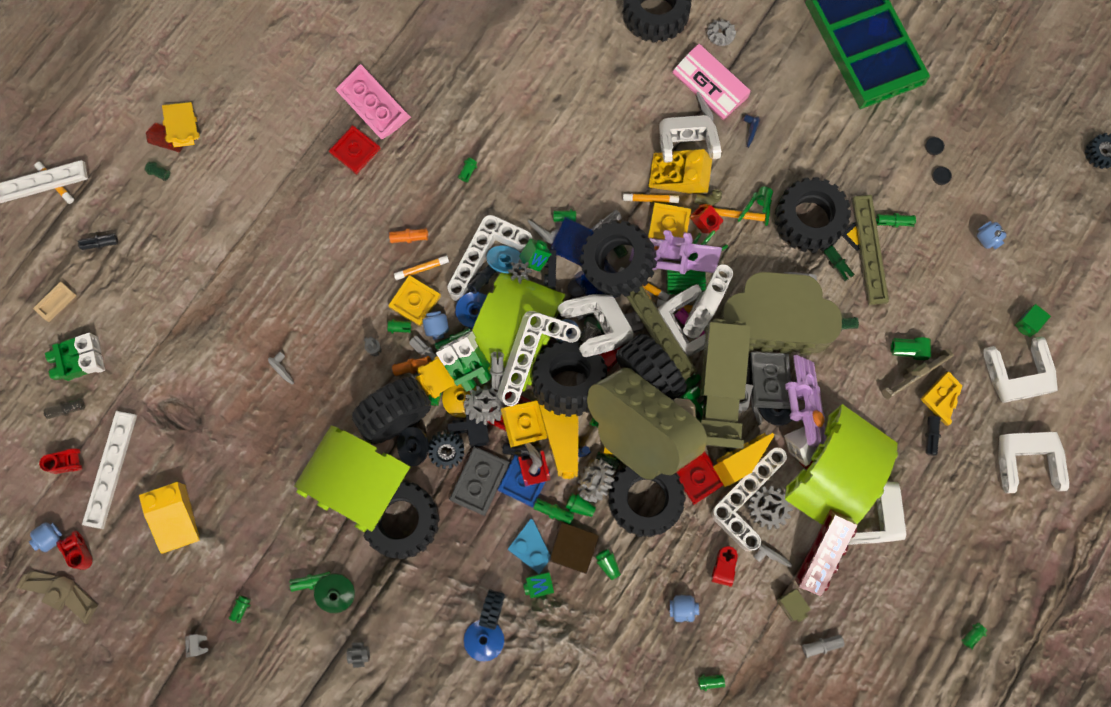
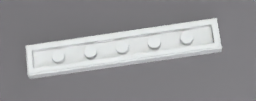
[0,160,88,203]
[82,411,137,529]

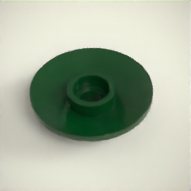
[314,573,355,613]

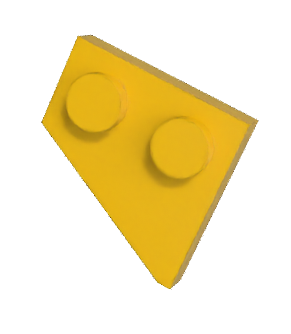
[920,372,962,426]

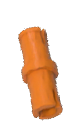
[389,228,428,244]
[392,356,432,376]

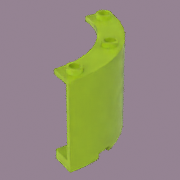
[472,272,565,392]
[785,404,898,525]
[294,425,410,532]

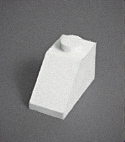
[784,427,817,466]

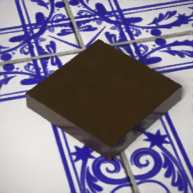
[548,523,599,574]

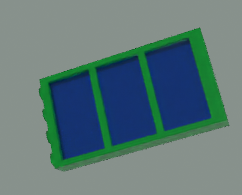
[805,0,930,110]

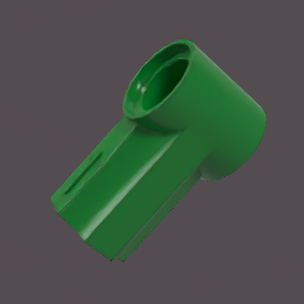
[891,337,931,360]

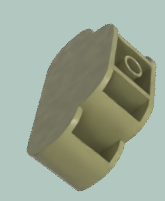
[719,272,842,355]
[587,368,707,480]

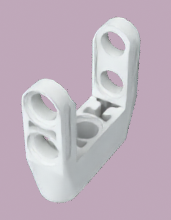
[659,116,721,162]
[683,264,733,338]
[658,285,705,357]
[558,294,633,357]
[984,337,1058,403]
[998,432,1069,493]
[848,481,906,545]

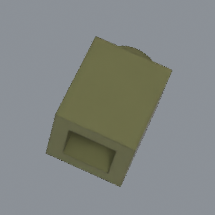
[776,589,811,622]

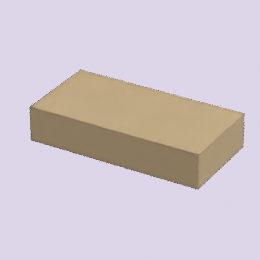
[33,282,77,322]

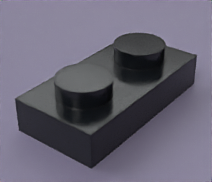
[544,250,556,291]

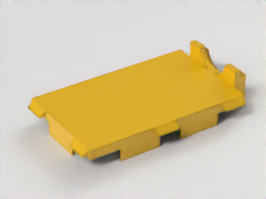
[162,102,200,147]
[415,356,455,399]

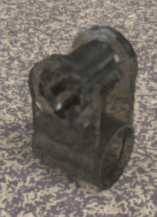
[578,322,602,343]

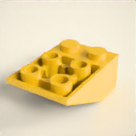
[649,149,712,193]
[713,433,774,487]

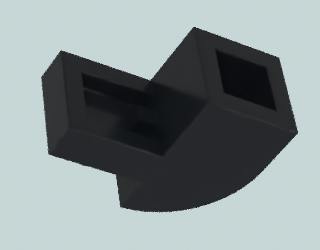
[447,414,490,448]

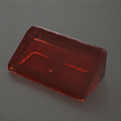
[146,123,183,152]

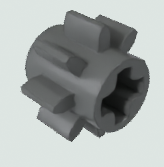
[508,259,532,284]
[347,642,370,668]

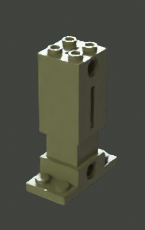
[699,319,751,449]

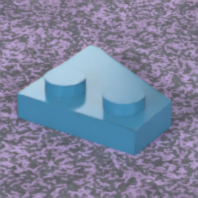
[508,519,550,574]

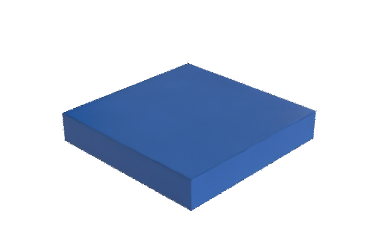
[498,455,550,508]

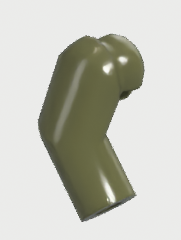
[695,189,722,206]

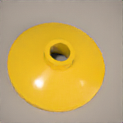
[442,384,477,418]

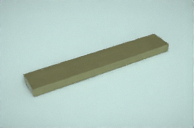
[852,195,889,305]
[627,285,697,380]

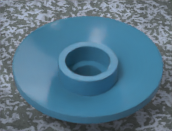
[486,246,523,273]

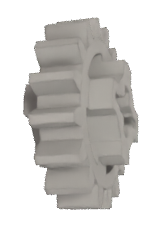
[464,385,506,425]
[577,459,614,503]
[748,486,793,530]

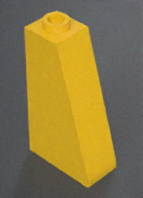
[540,405,579,479]

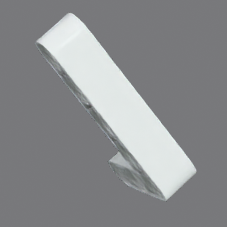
[448,215,532,301]
[497,311,581,406]
[711,448,787,552]

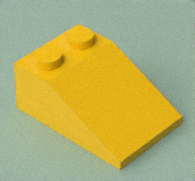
[139,482,200,554]

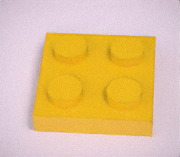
[648,203,691,240]
[388,275,441,327]
[501,401,547,447]

